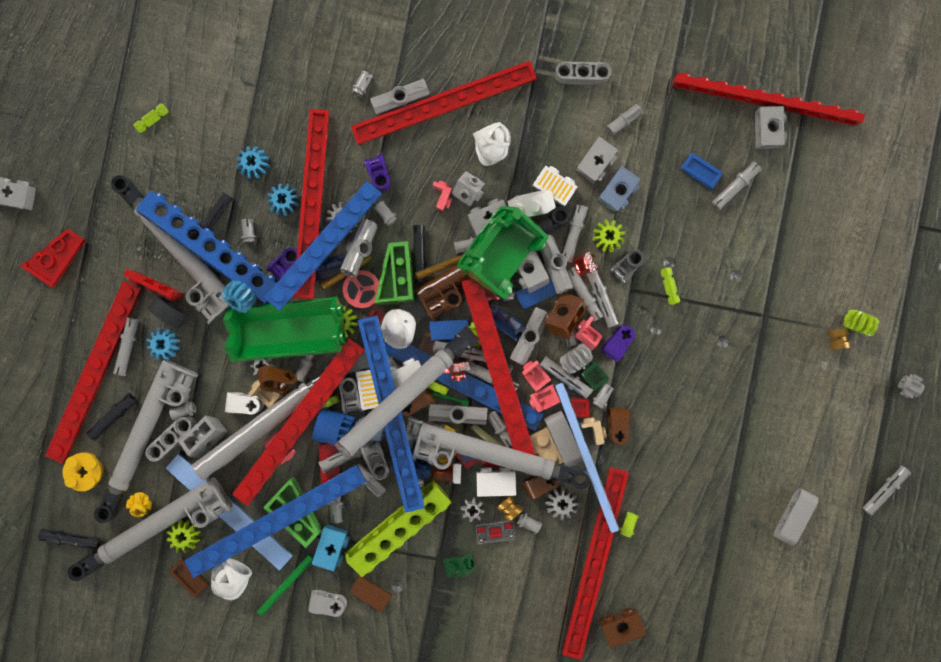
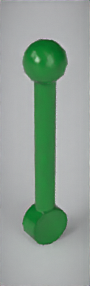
[431,390,469,406]

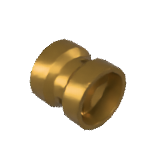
[828,328,850,350]
[496,496,523,522]

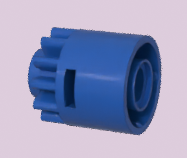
[312,408,355,446]

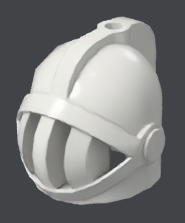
[473,122,511,166]
[381,309,416,349]
[211,558,252,600]

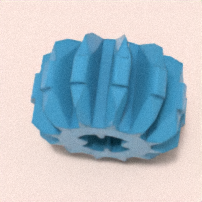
[236,146,270,179]
[267,184,300,216]
[221,280,257,313]
[146,328,180,360]

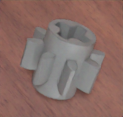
[250,358,276,375]
[898,374,925,398]
[461,497,484,522]

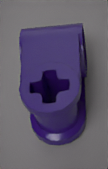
[364,153,391,193]
[266,247,297,281]
[601,325,635,362]

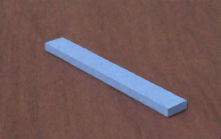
[555,383,619,533]
[166,453,293,571]

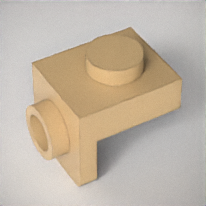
[248,380,283,408]
[579,417,607,445]

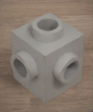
[451,172,485,206]

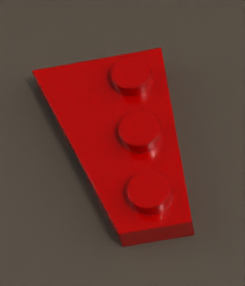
[20,229,86,288]
[123,269,185,301]

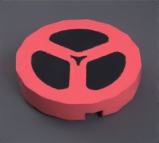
[343,270,379,308]

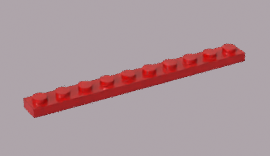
[351,61,537,145]
[672,73,865,126]
[293,109,329,300]
[462,279,536,456]
[45,281,143,464]
[232,338,365,506]
[562,467,629,660]

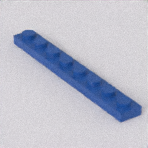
[264,181,382,311]

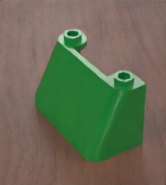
[457,206,549,300]

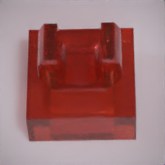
[573,252,598,276]
[366,304,388,330]
[444,361,470,381]
[432,463,453,485]

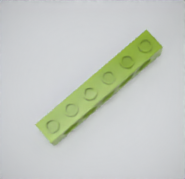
[345,479,451,577]

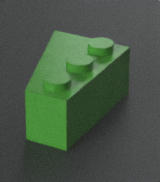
[374,241,415,305]
[263,477,323,548]

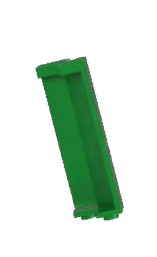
[223,297,346,362]

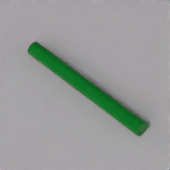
[257,554,314,616]

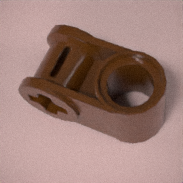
[257,365,297,395]
[401,388,435,416]
[608,408,630,445]
[522,475,560,500]

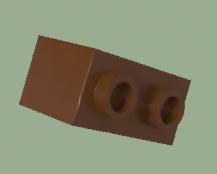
[545,292,587,340]
[600,608,646,648]

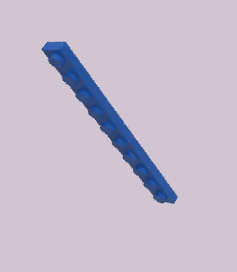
[358,316,425,513]
[381,329,544,431]
[184,465,367,578]

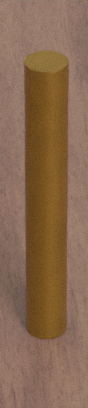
[415,254,463,280]
[320,255,372,290]

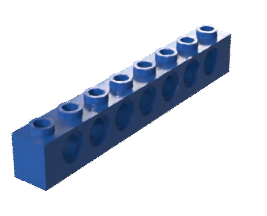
[136,191,278,304]

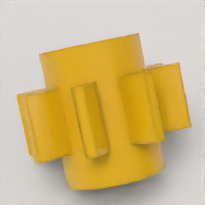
[126,492,152,517]

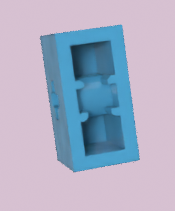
[312,524,350,572]

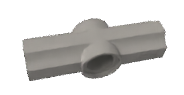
[370,79,430,115]
[341,219,377,277]
[540,235,573,294]
[510,307,549,366]
[429,404,487,425]

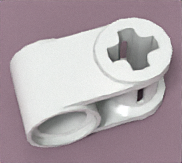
[225,392,265,414]

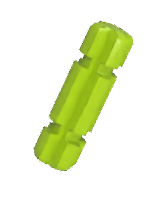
[133,103,169,133]
[660,267,680,305]

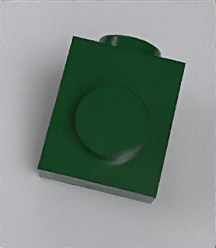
[579,361,610,391]
[443,552,476,578]

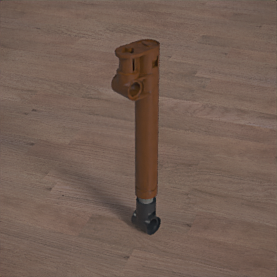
[414,207,570,322]

